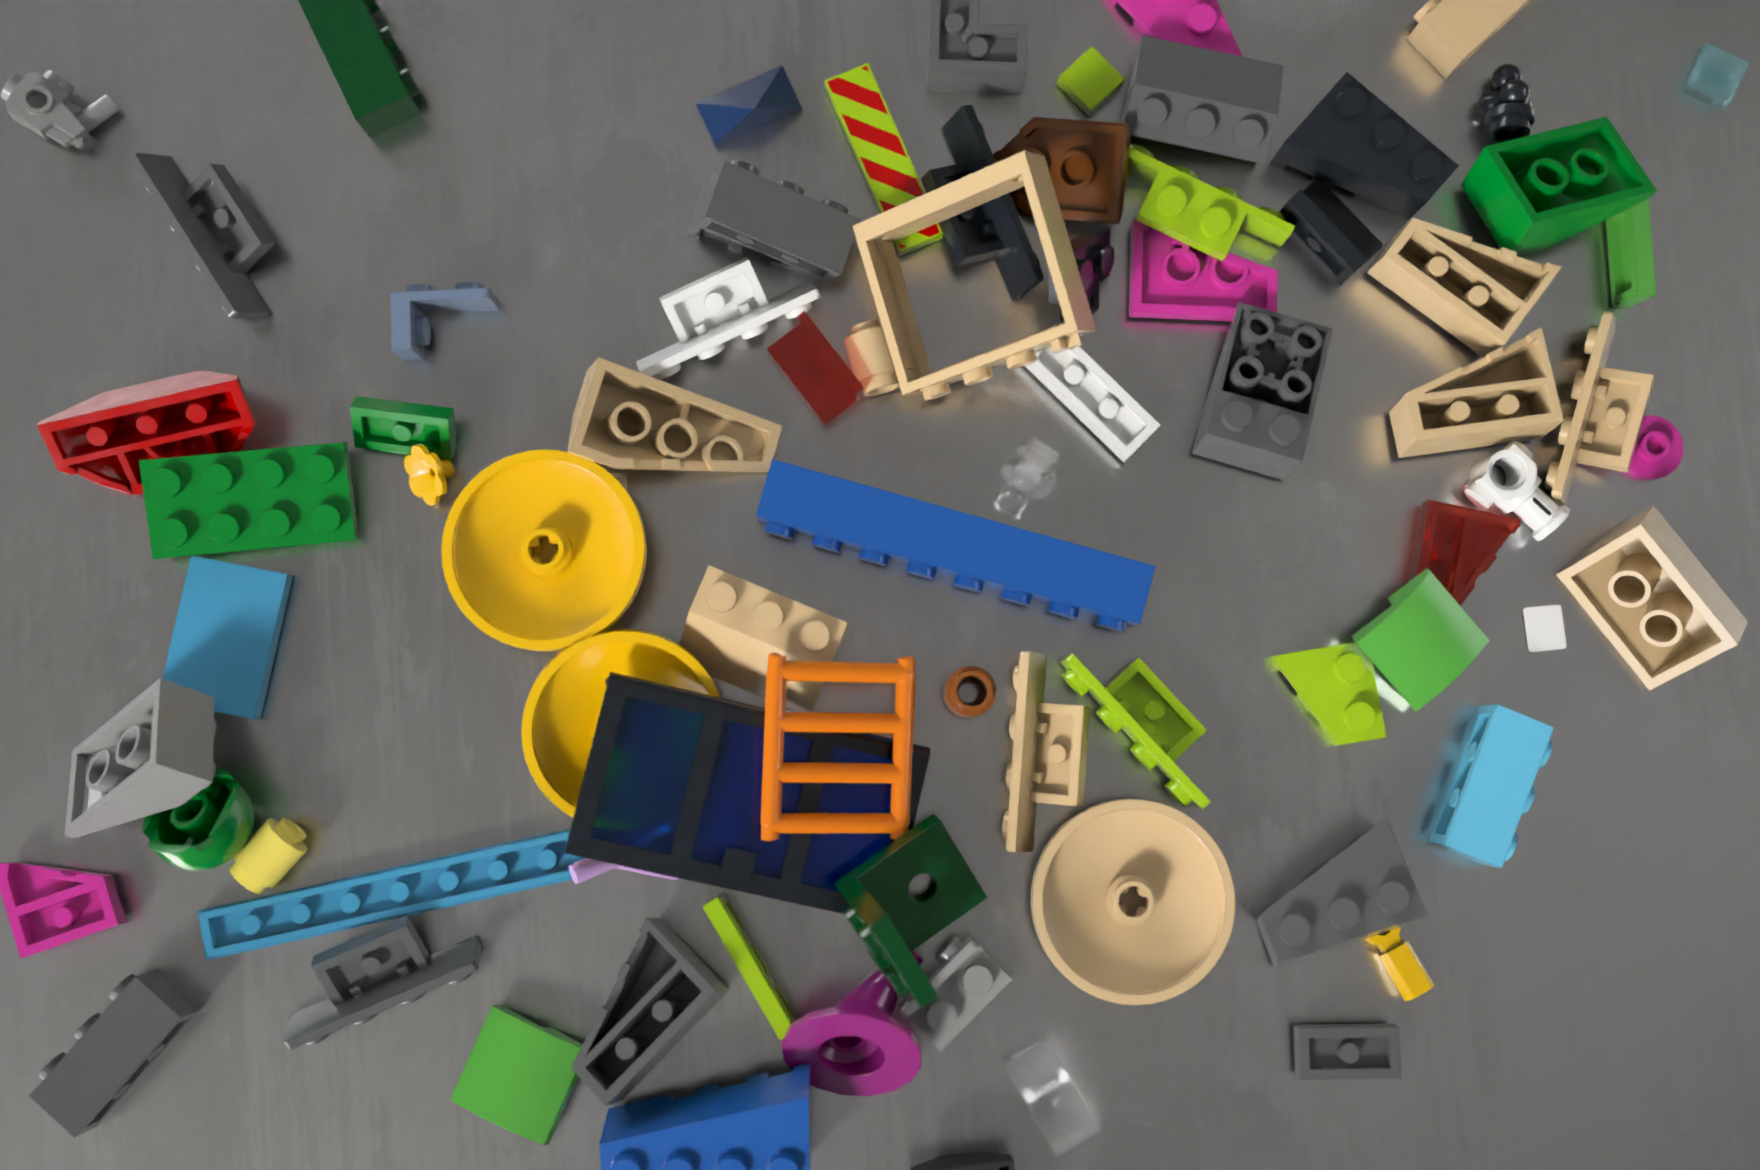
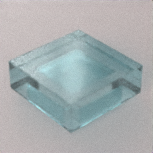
[1680,43,1749,110]

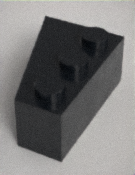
[1270,72,1459,220]

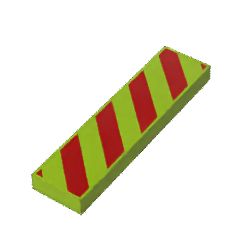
[824,63,943,257]

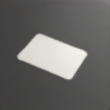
[1523,604,1567,652]

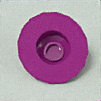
[782,951,923,1096]

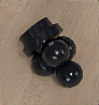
[1478,64,1535,143]

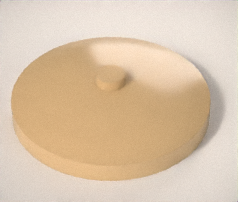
[1030,799,1235,1005]

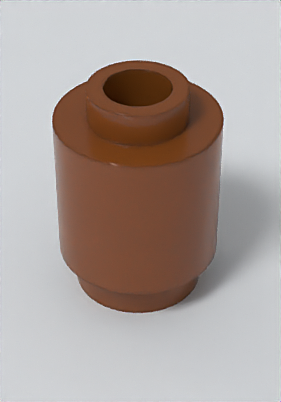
[943,666,997,718]

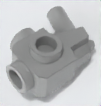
[1,70,119,149]

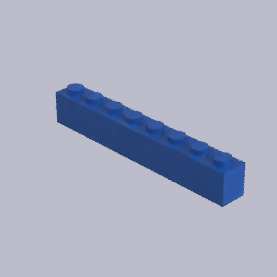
[756,459,1156,632]

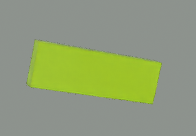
[702,893,798,1040]

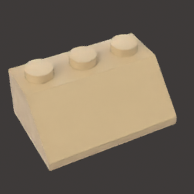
[1557,505,1748,691]
[680,565,848,712]

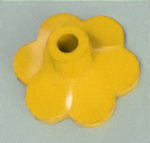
[404,444,454,506]

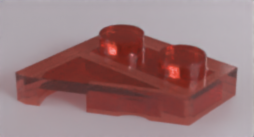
[1409,500,1521,606]

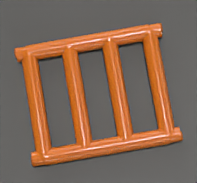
[760,653,916,841]

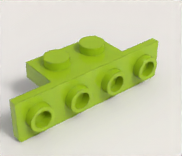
[1127,144,1295,261]
[1060,653,1210,809]

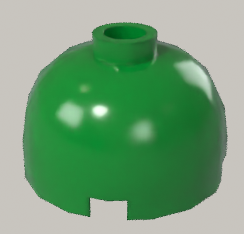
[142,768,254,872]

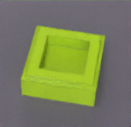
[1056,46,1125,117]

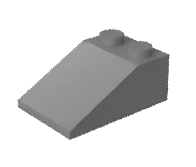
[65,678,217,838]

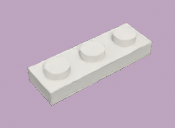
[1025,324,1161,462]

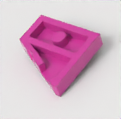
[0,862,127,959]

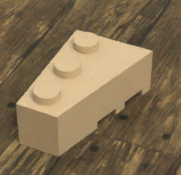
[1367,218,1562,357]
[1389,327,1564,458]

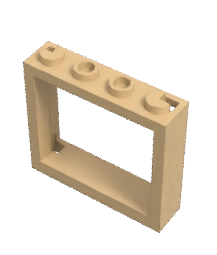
[852,151,1097,401]

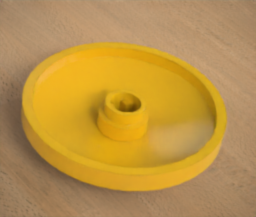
[441,449,647,651]
[521,628,726,830]

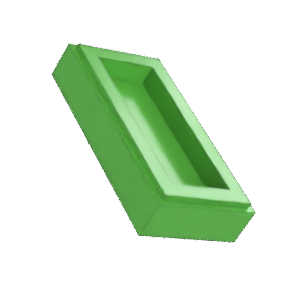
[1606,200,1656,308]

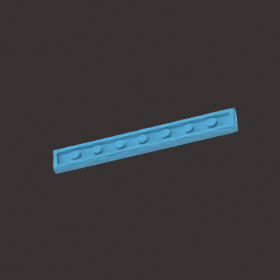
[197,826,597,960]

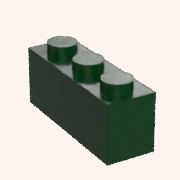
[298,0,421,137]

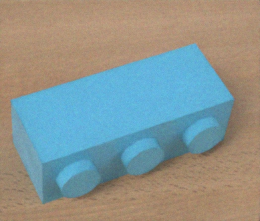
[1428,704,1554,868]

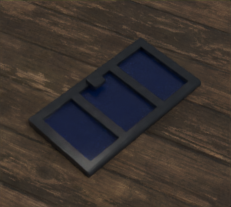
[564,671,930,914]

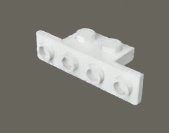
[636,257,821,380]

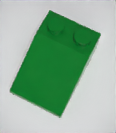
[1460,116,1657,256]

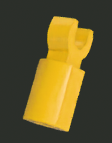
[1364,927,1435,1001]

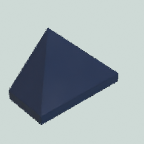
[696,65,802,148]

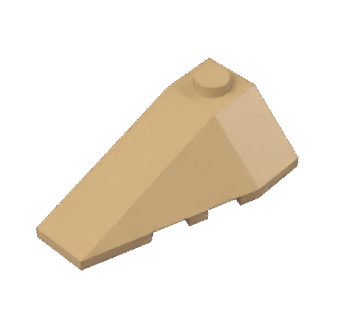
[567,357,783,472]

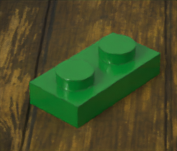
[350,396,457,460]

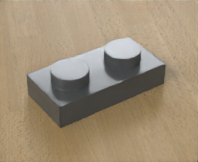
[1293,1024,1401,1080]

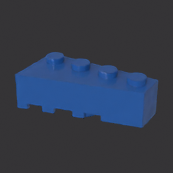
[599,1063,812,1170]

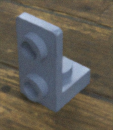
[390,282,499,361]

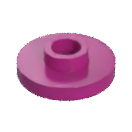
[1628,415,1684,480]

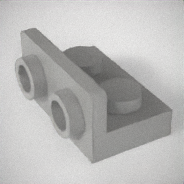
[898,934,1012,1051]

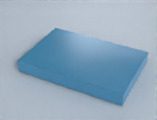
[162,556,293,720]

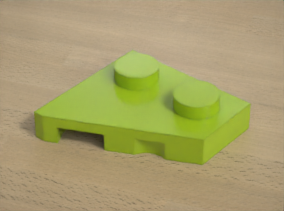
[1271,642,1387,745]

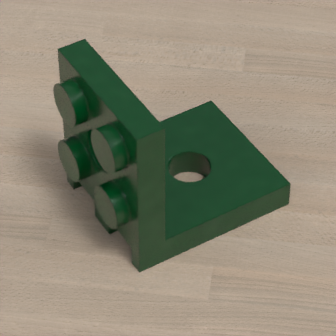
[834,814,987,1008]

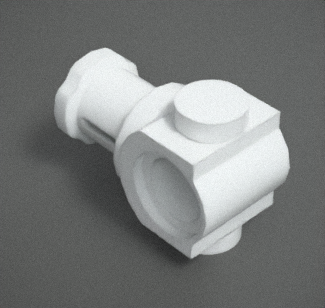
[1464,440,1571,541]

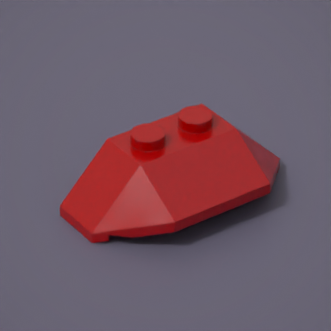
[37,370,257,495]

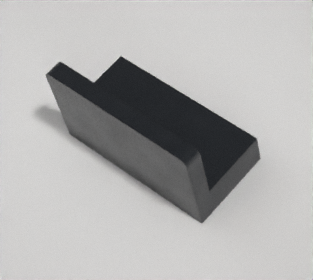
[1279,179,1382,286]

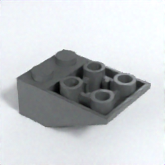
[1192,302,1333,480]

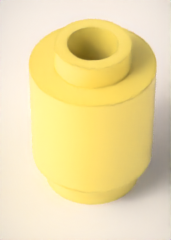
[229,817,307,894]

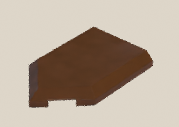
[993,117,1131,224]

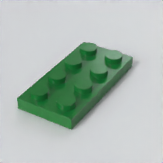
[139,442,359,559]

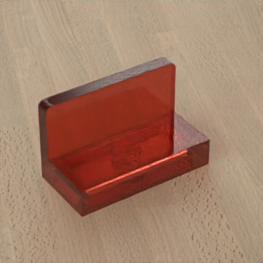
[767,311,864,428]

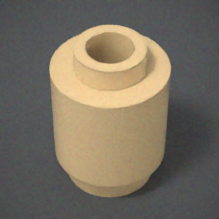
[844,320,900,396]

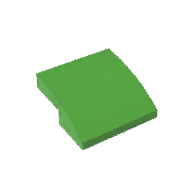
[1352,568,1490,712]
[450,1005,583,1145]

